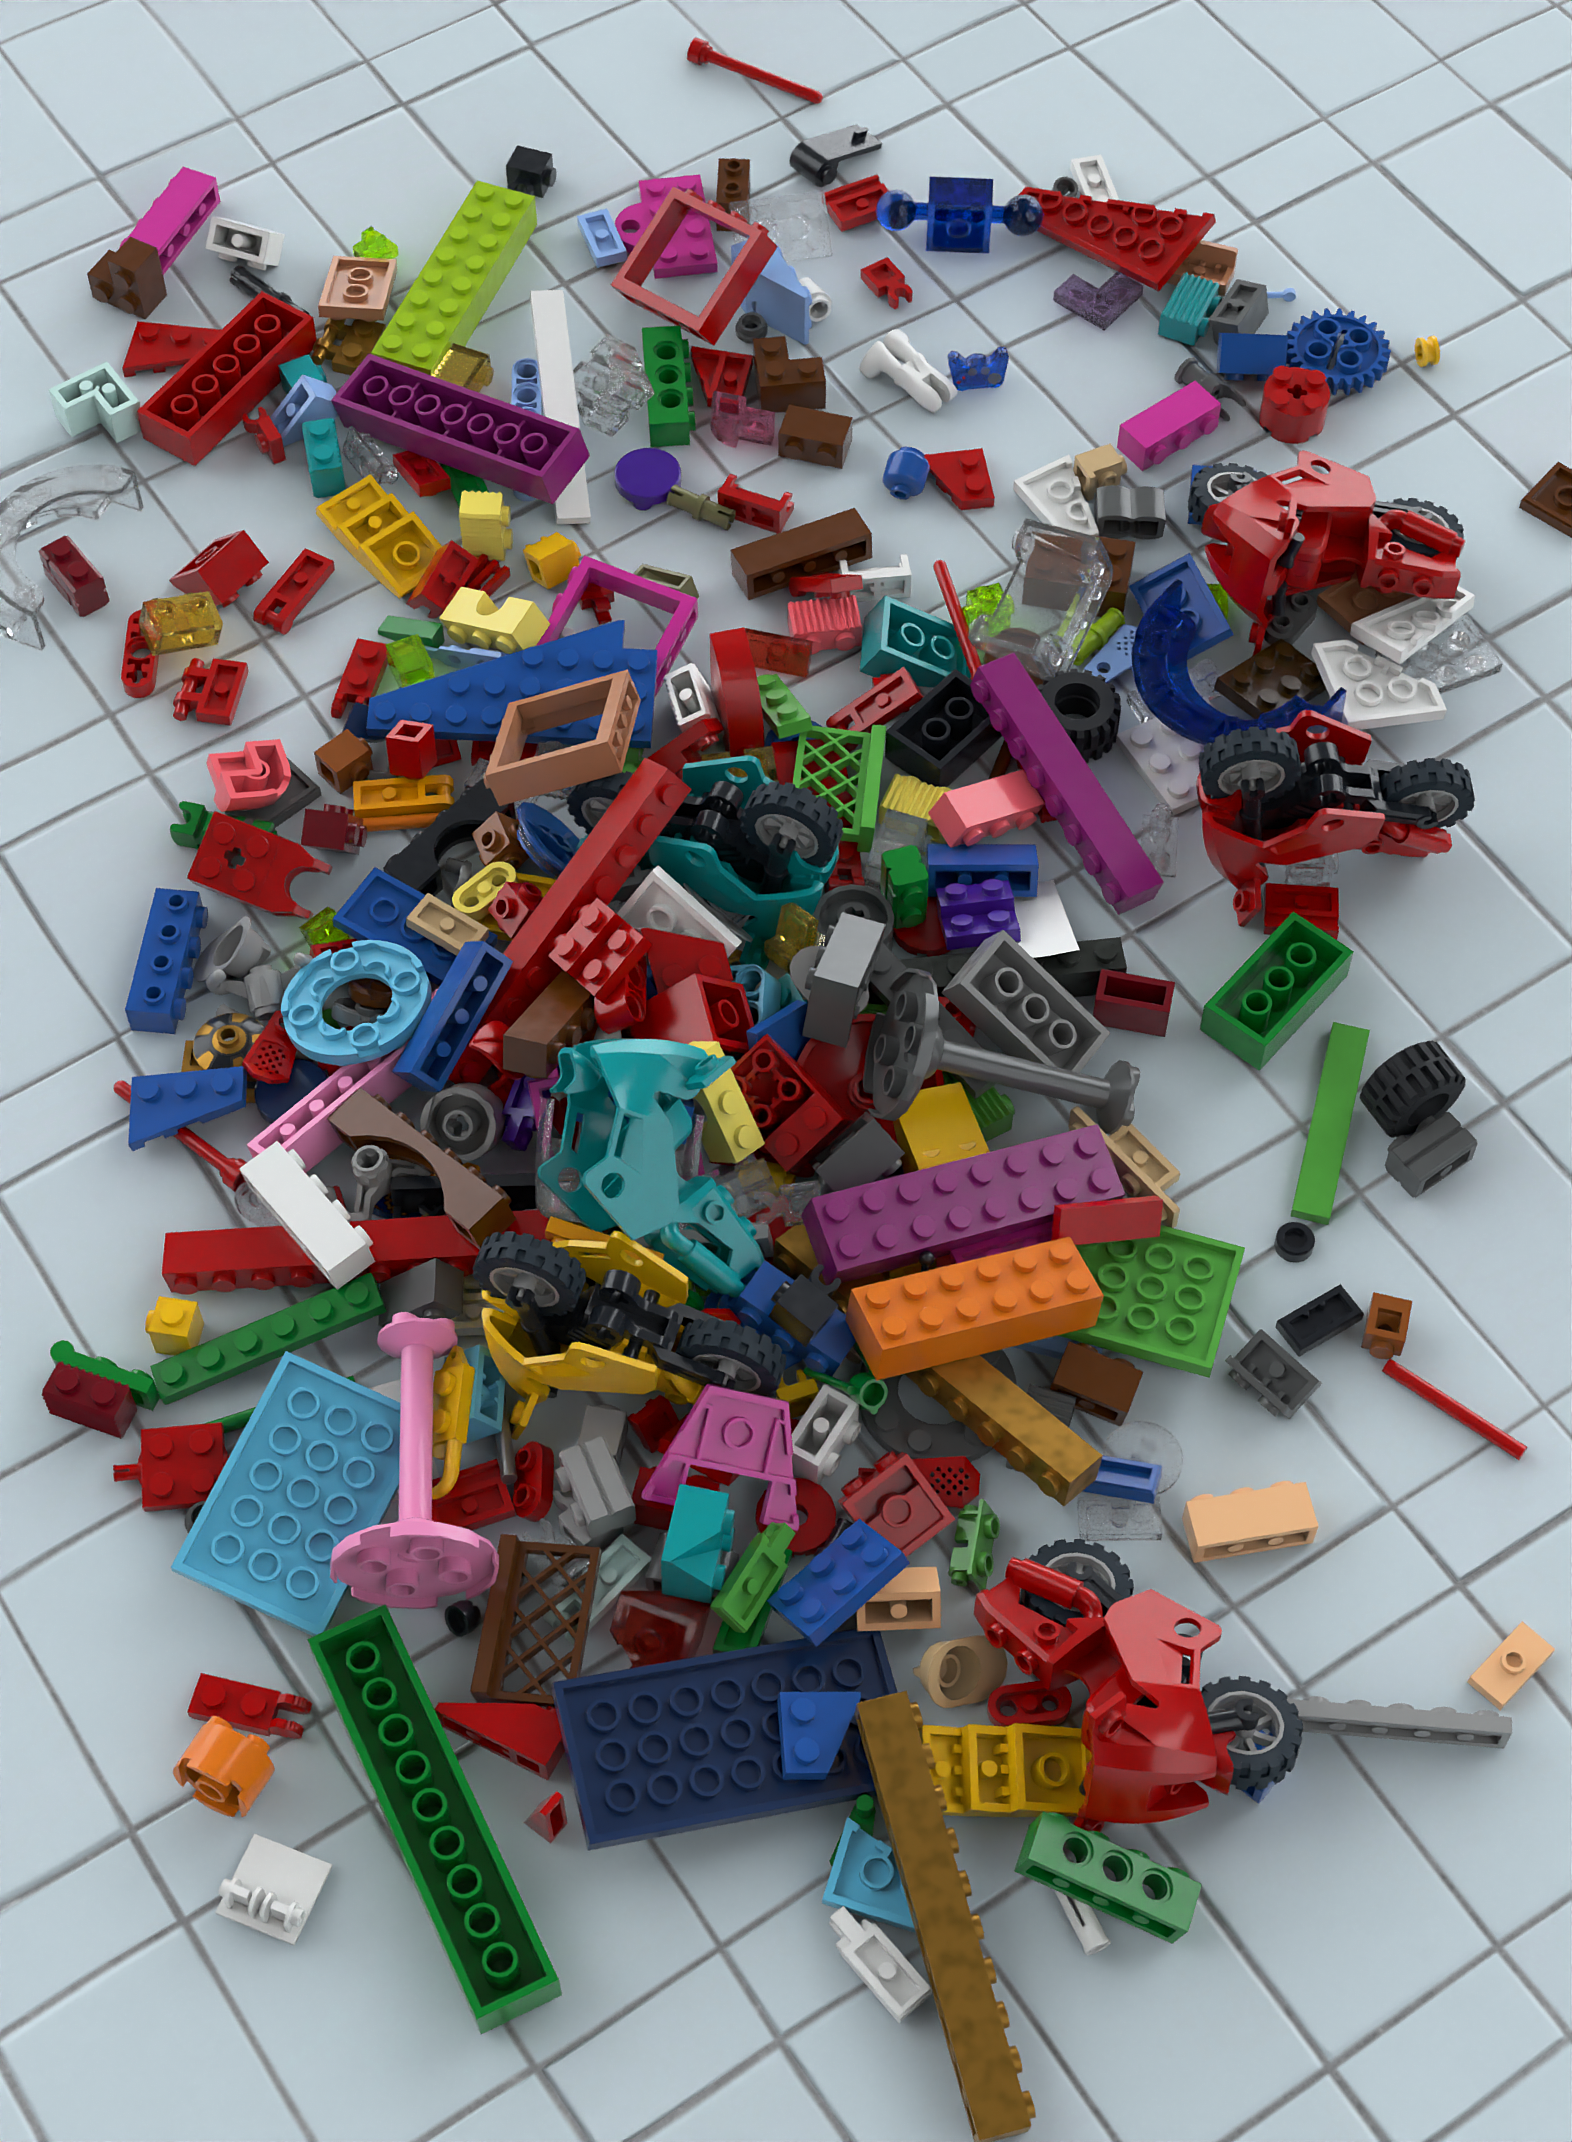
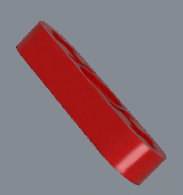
[121,609,162,698]

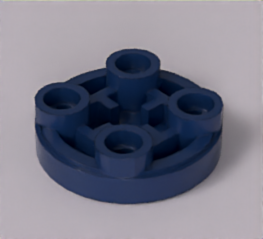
[254,1059,328,1124]

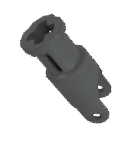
[1174,357,1246,421]

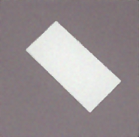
[1014,880,1080,958]

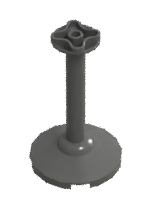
[863,968,1140,1135]

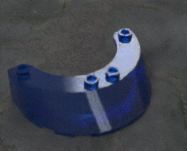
[1131,579,1347,746]

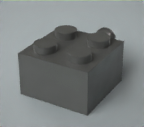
[793,1111,905,1212]

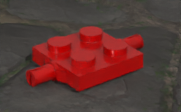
[113,1422,230,1512]

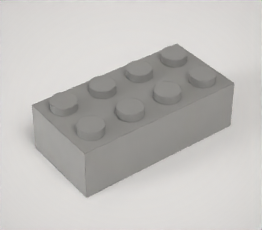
[941,930,1110,1073]

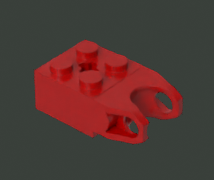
[187,811,333,921]

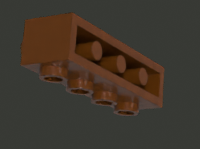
[730,508,872,600]
[503,970,596,1079]

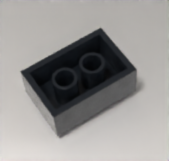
[885,669,1002,787]

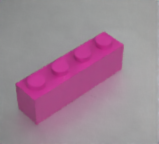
[119,167,220,275]

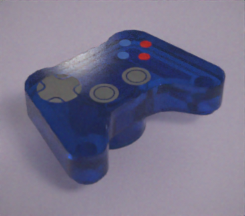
[947,346,1009,391]

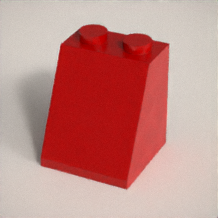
[631,973,754,1056]

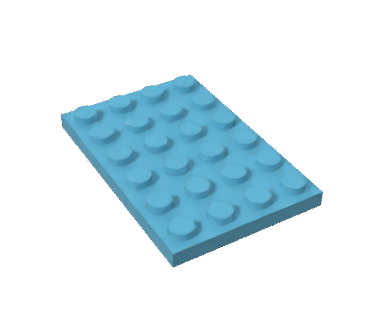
[171,1351,400,1636]

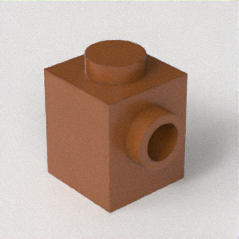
[314,729,373,794]

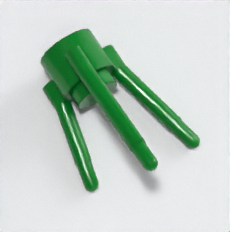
[803,1342,888,1414]

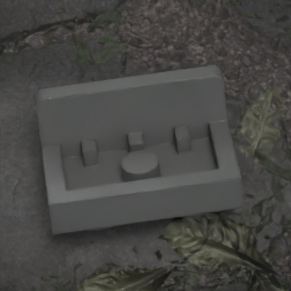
[1225,1329,1322,1418]

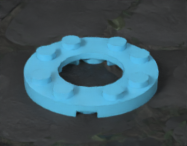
[281,940,431,1066]

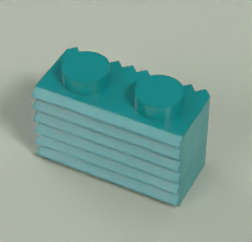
[1158,272,1222,346]
[302,418,346,498]

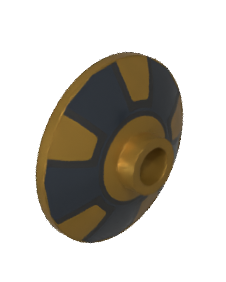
[193,1013,264,1074]

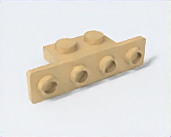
[1068,1106,1180,1228]

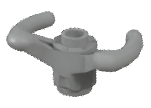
[206,953,313,1021]
[325,1145,431,1221]

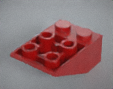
[731,1034,853,1173]

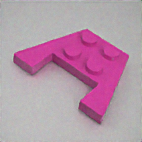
[641,1384,799,1531]

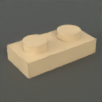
[406,893,489,956]

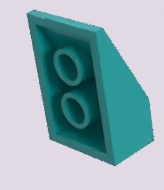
[860,595,974,688]

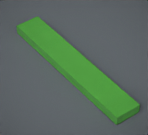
[1290,1022,1370,1225]

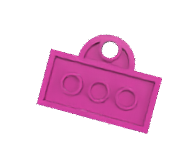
[615,174,718,279]

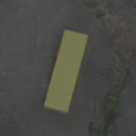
[633,564,699,599]

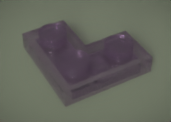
[1053,271,1144,330]

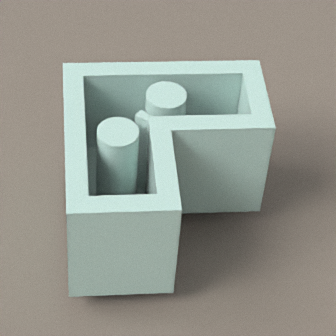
[49,361,141,443]

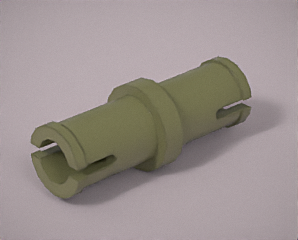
[666,484,736,530]

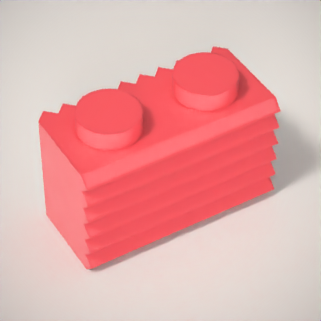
[788,594,862,655]

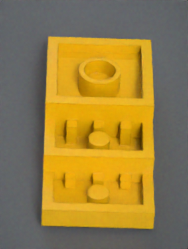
[316,474,442,599]
[918,1723,1092,1817]

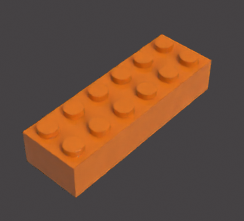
[845,1237,1104,1381]

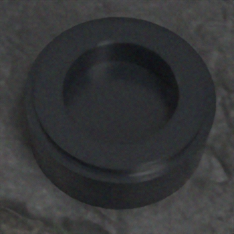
[1274,1222,1315,1262]

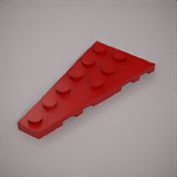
[1006,187,1216,292]

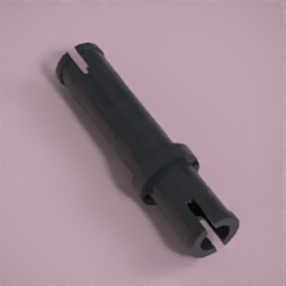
[229,266,309,315]

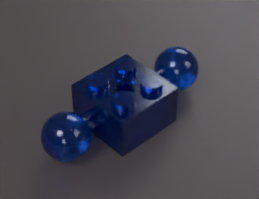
[876,176,1043,254]

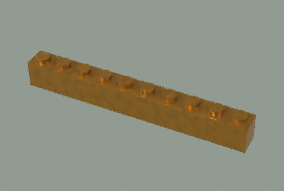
[772,1220,1103,1506]
[855,1690,1036,2142]

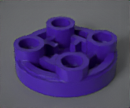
[614,448,682,511]

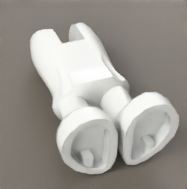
[860,329,958,413]

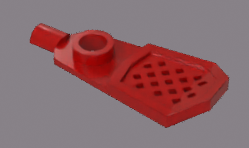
[242,1010,297,1084]
[858,1456,980,1509]

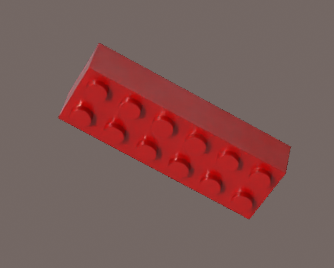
[137,291,317,466]

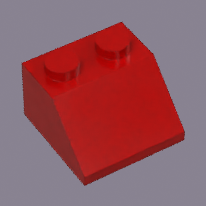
[169,530,269,608]

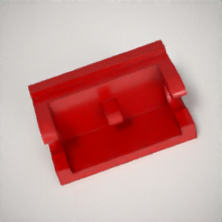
[718,474,794,534]
[406,540,479,619]

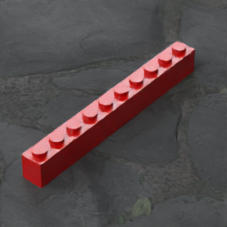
[448,758,692,1084]
[162,1209,556,1295]

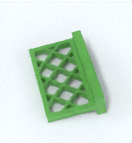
[793,724,887,853]

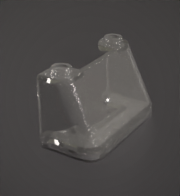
[968,518,1113,680]

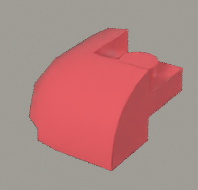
[206,739,291,812]

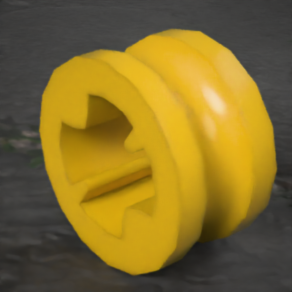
[1414,336,1440,367]

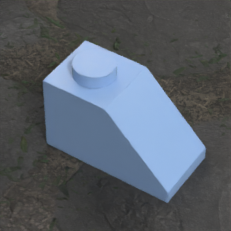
[270,374,338,446]

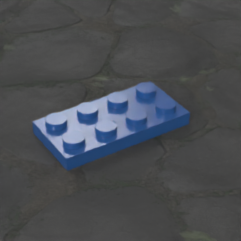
[333,867,497,986]

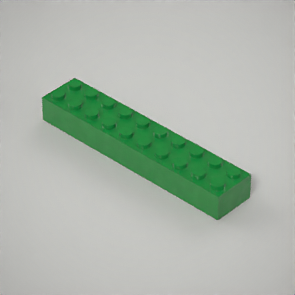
[307,1604,562,2034]

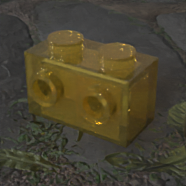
[139,591,223,656]

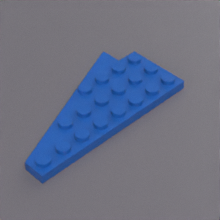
[366,620,658,749]

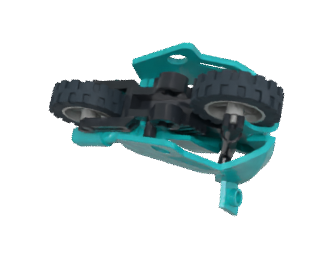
[567,755,844,970]

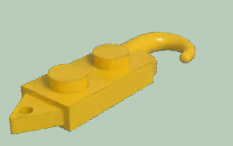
[432,1345,475,1499]

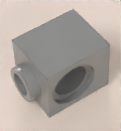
[577,1404,628,1468]

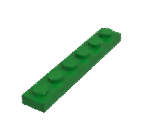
[150,1272,387,1405]

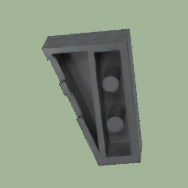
[802,912,886,1048]

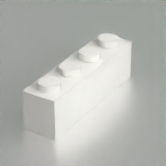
[239,1141,375,1290]

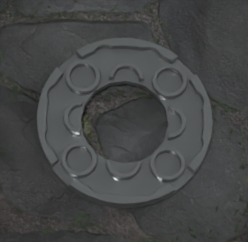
[859,1349,1017,1468]

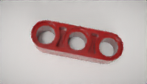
[594,928,647,1034]

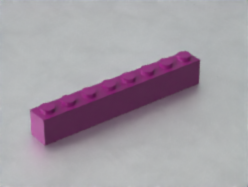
[970,652,1164,915]

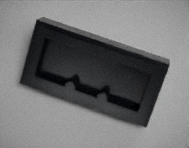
[1275,1284,1364,1357]

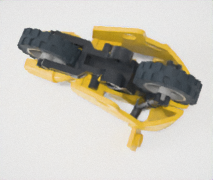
[473,1231,787,1441]

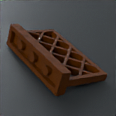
[470,1534,602,1708]

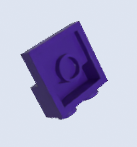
[936,879,1021,950]

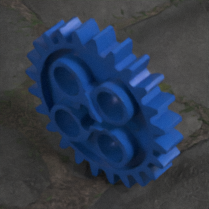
[1286,308,1391,396]

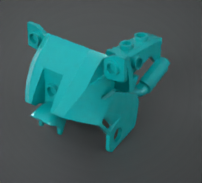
[538,1038,764,1297]

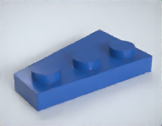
[128,1066,247,1151]

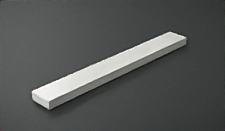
[530,290,591,525]

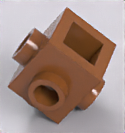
[472,811,530,870]

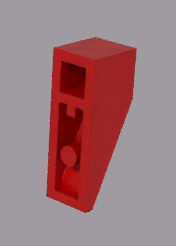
[434,1702,565,1780]

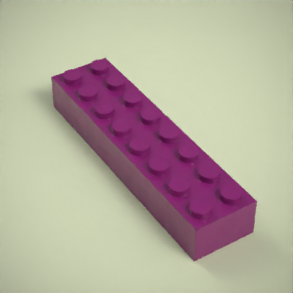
[331,354,590,504]
[801,1124,1126,1285]

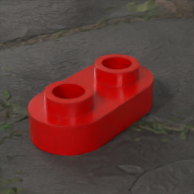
[513,1441,554,1522]
[987,1680,1072,1727]

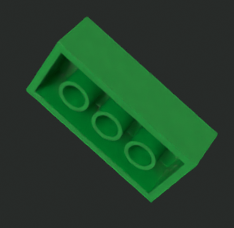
[1199,912,1354,1071]

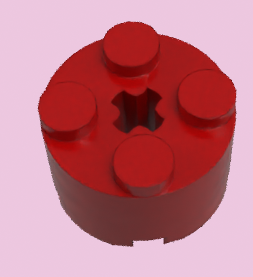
[1259,366,1330,444]

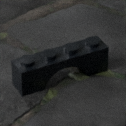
[383,778,516,896]

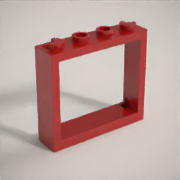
[611,187,778,346]

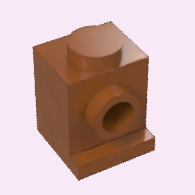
[1361,1292,1413,1359]

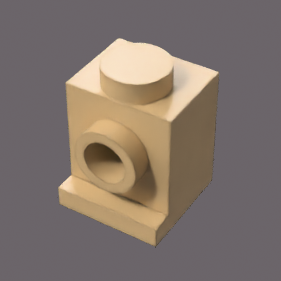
[1073,443,1127,501]

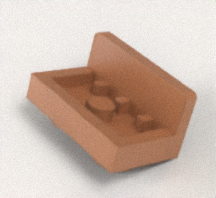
[1166,240,1238,296]

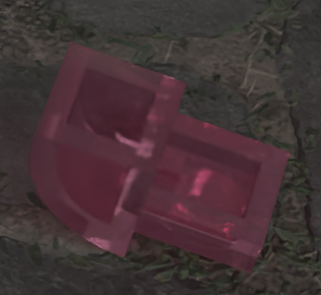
[710,391,775,448]

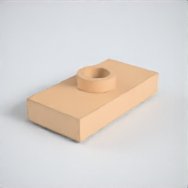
[1467,1622,1555,1710]

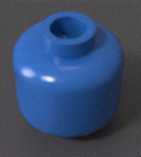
[882,447,930,500]

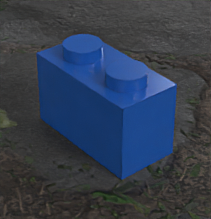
[1216,333,1288,381]

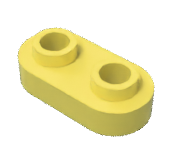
[452,862,518,921]

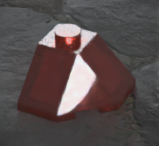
[609,1590,711,1668]

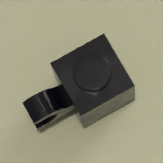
[506,145,557,198]
[768,1264,841,1347]

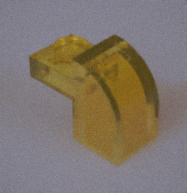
[764,902,826,974]

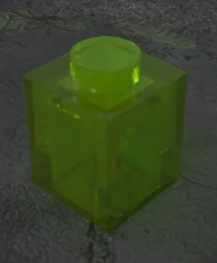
[385,634,435,688]

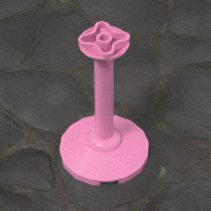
[330,1312,499,1609]

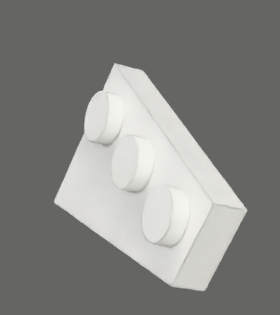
[1013,454,1099,536]

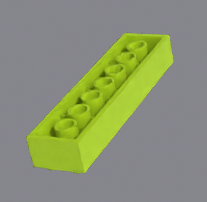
[371,180,537,380]

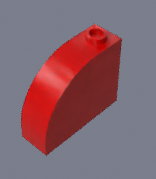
[709,627,764,760]

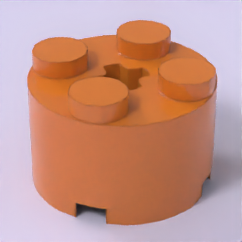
[173,1716,275,1817]

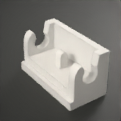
[838,554,912,602]

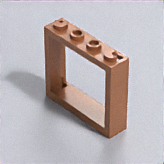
[484,669,641,806]

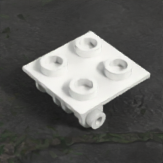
[215,1833,333,1946]

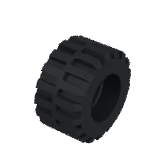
[1037,669,1121,763]
[1360,1041,1466,1138]

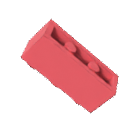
[928,769,1045,848]

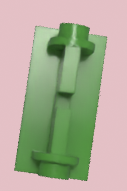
[948,1499,1000,1591]

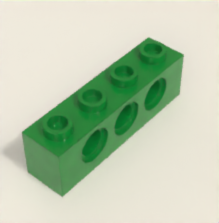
[642,326,696,447]
[1014,1811,1202,1944]

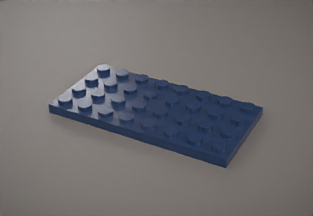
[551,1629,898,1851]

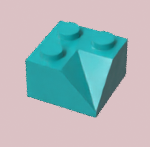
[661,1484,735,1604]

